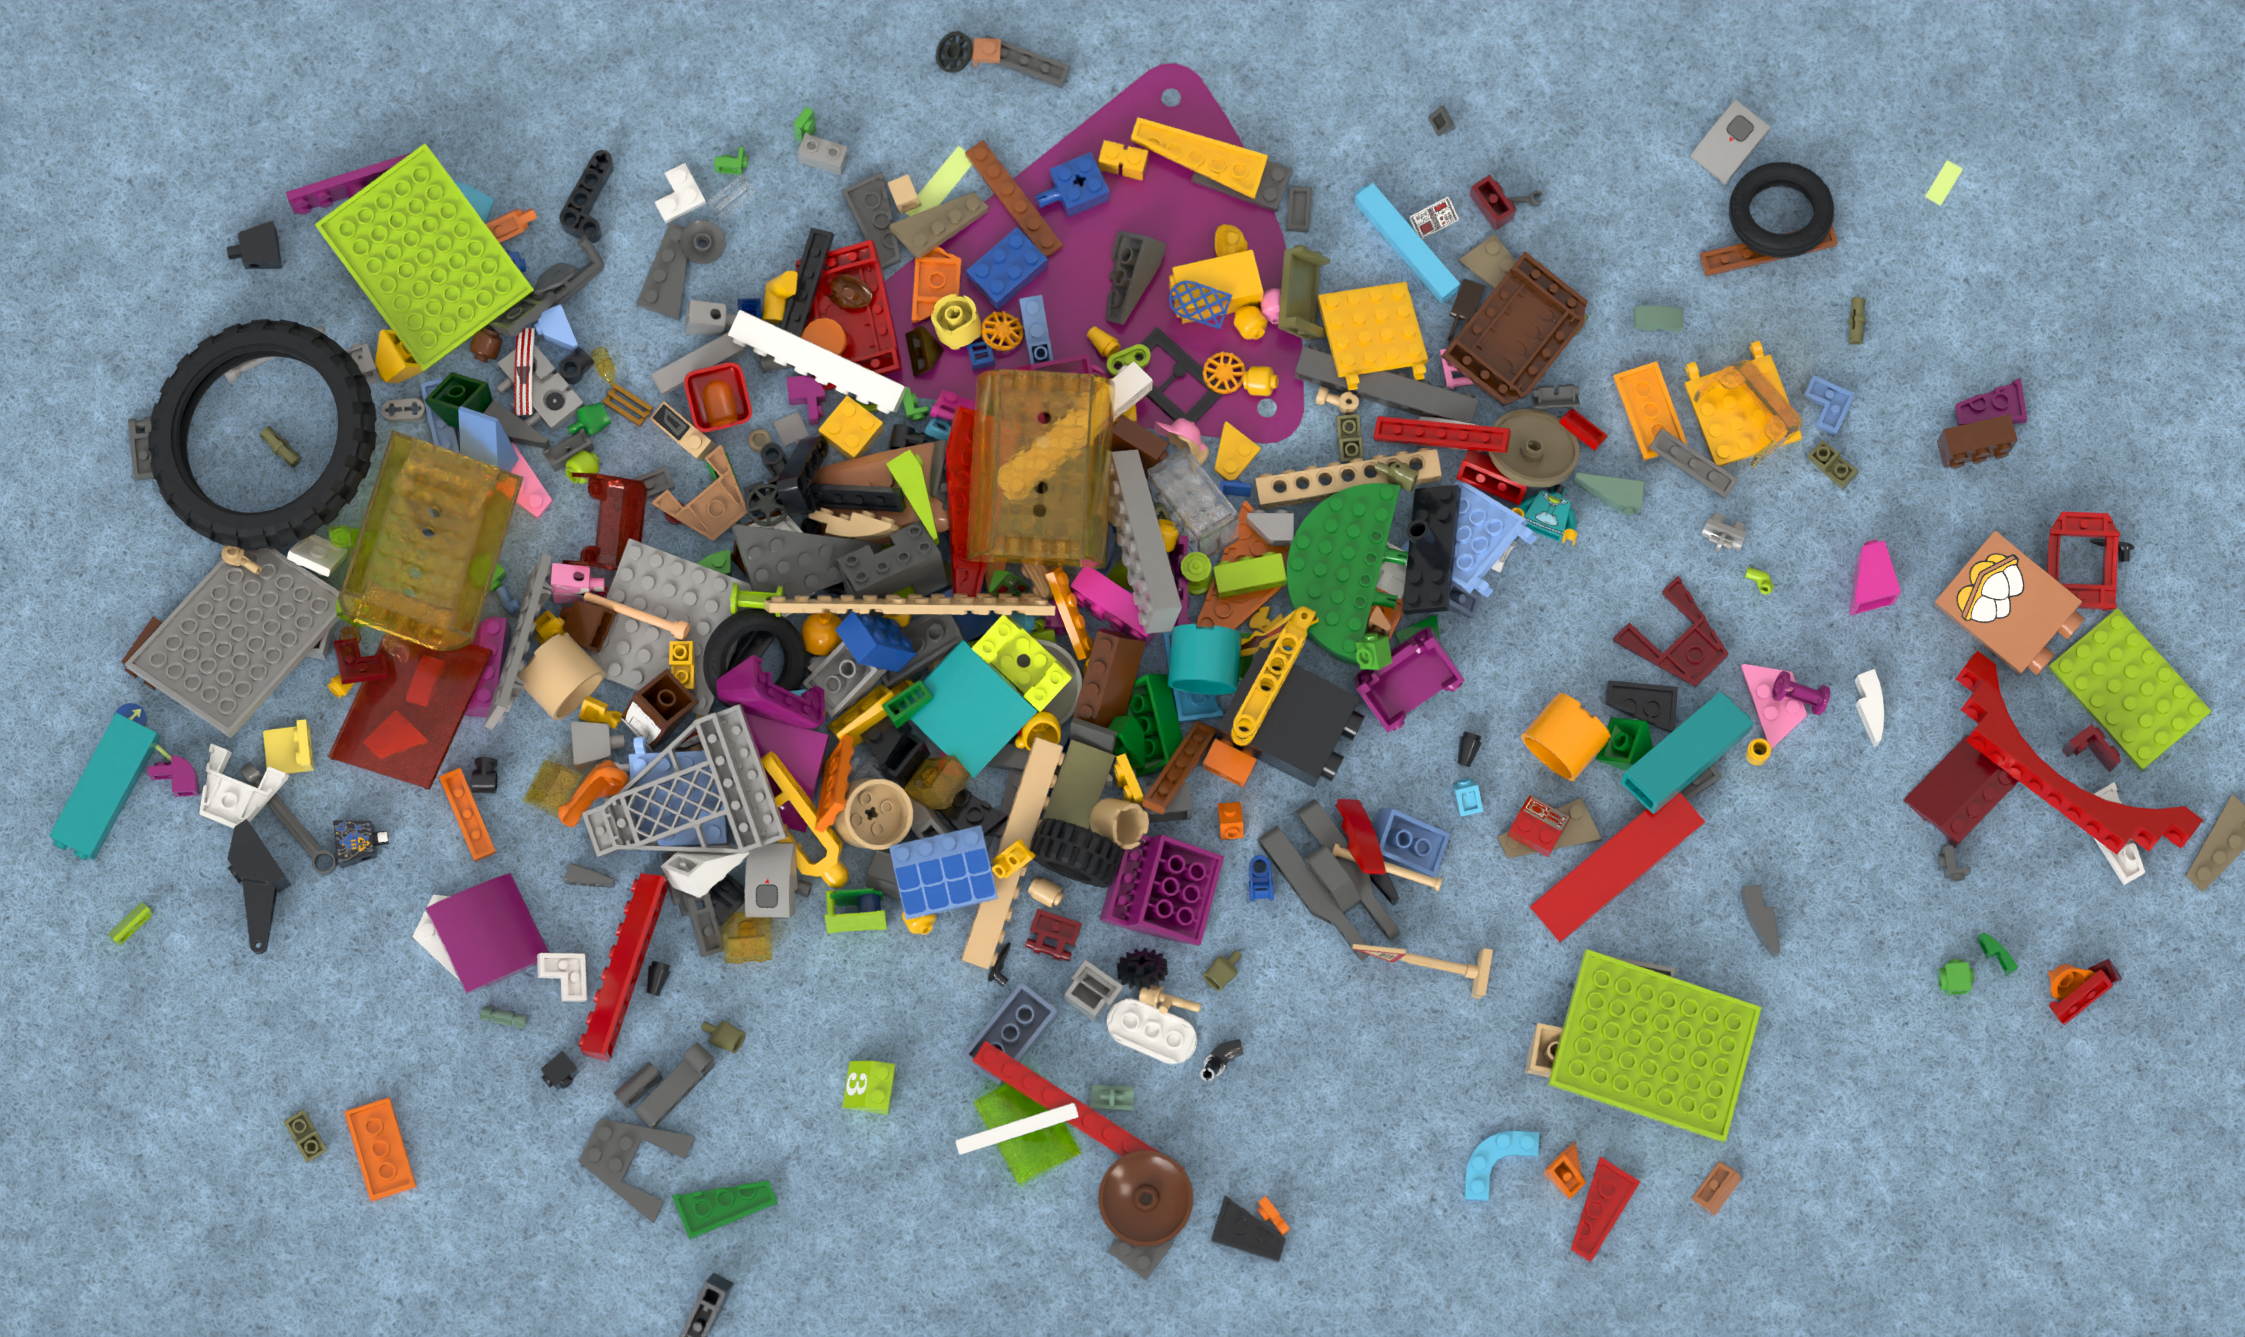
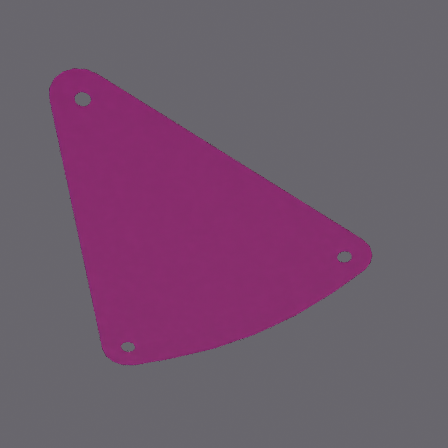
[882,63,1304,444]

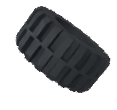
[1029,818,1124,888]

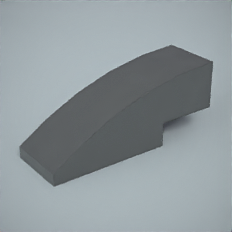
[1740,884,1780,957]

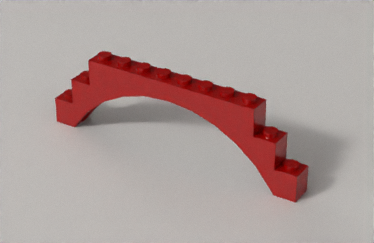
[1956,650,2203,855]

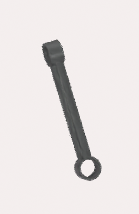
[239,762,337,875]

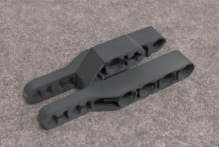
[1257,799,1400,961]

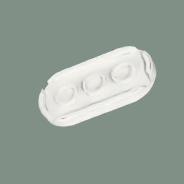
[1107,998,1197,1064]

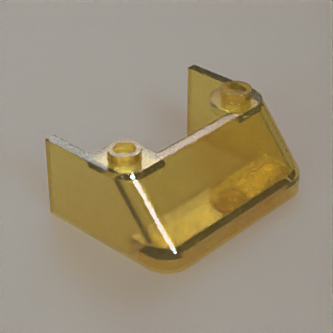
[1693,360,1802,468]

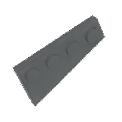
[841,172,901,270]
[636,222,688,321]

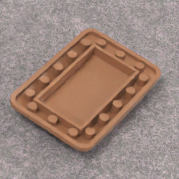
[814,442,950,546]

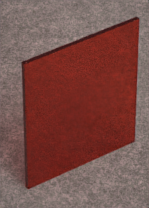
[328,620,493,790]

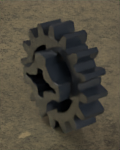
[1117,948,1168,991]

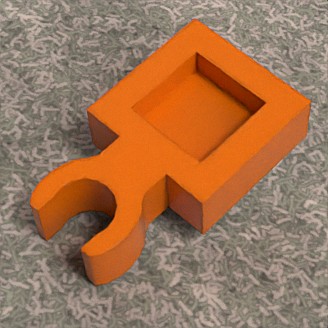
[1257,1196,1290,1236]

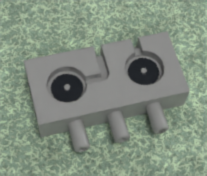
[496,344,584,432]

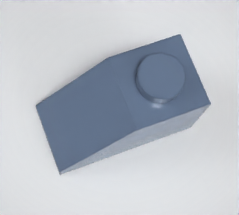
[1449,582,1481,618]

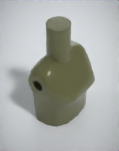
[1375,461,1419,492]
[1203,950,1242,991]
[701,1021,746,1054]

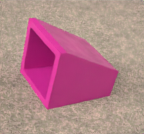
[1849,539,1901,616]

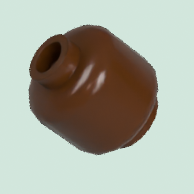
[470,328,503,363]

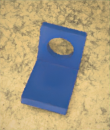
[1217,480,1251,515]

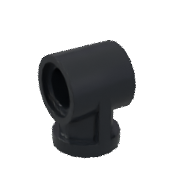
[559,347,594,384]
[888,424,926,450]
[761,442,789,477]
[471,757,498,794]

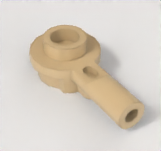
[221,546,262,575]

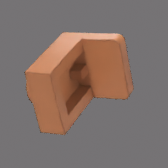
[971,38,1001,67]

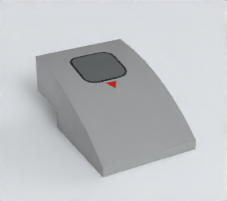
[1690,99,1771,184]
[745,842,798,918]

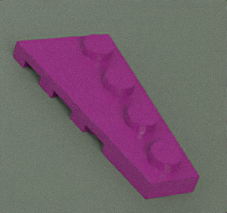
[1169,535,1191,628]

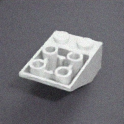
[661,843,750,898]

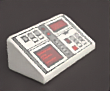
[1408,197,1459,240]

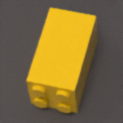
[1169,250,1263,324]

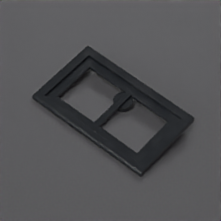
[1116,327,1226,423]

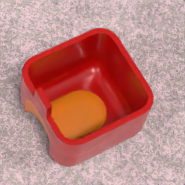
[684,362,752,432]

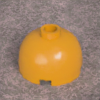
[800,612,843,656]

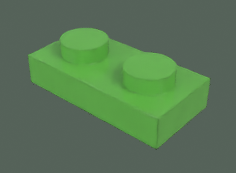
[793,106,817,142]

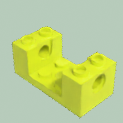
[971,615,1074,712]

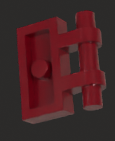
[1025,908,1082,961]

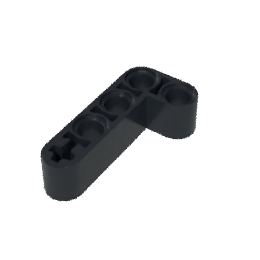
[559,150,614,244]
[777,436,828,517]

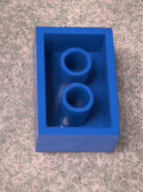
[966,227,1048,311]
[835,612,917,672]

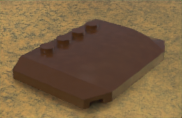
[1441,251,1588,406]

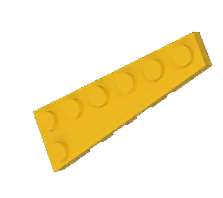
[1131,117,1268,199]

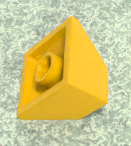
[375,329,423,383]

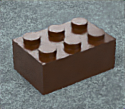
[1937,414,2017,469]

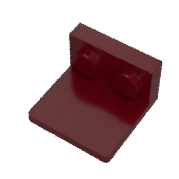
[2062,724,2121,773]

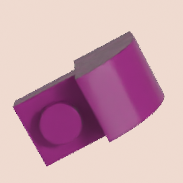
[787,376,826,425]
[148,756,199,797]

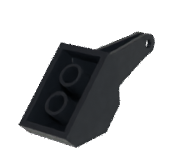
[227,819,291,954]

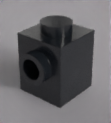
[541,1051,579,1090]

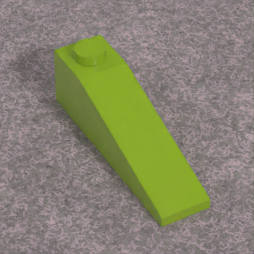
[886,449,940,545]

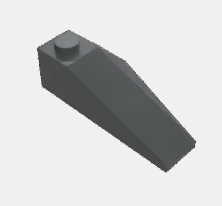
[1106,230,1167,325]

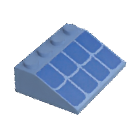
[889,825,998,920]

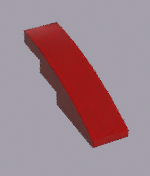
[1336,799,1386,874]

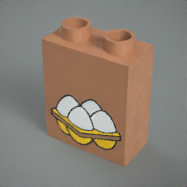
[1934,531,2085,676]

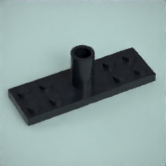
[1402,485,1461,615]

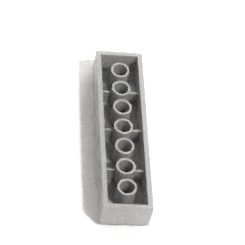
[1101,450,1182,634]

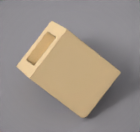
[888,174,921,214]

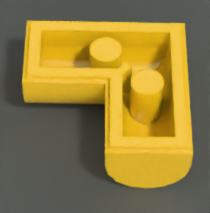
[762,271,798,325]

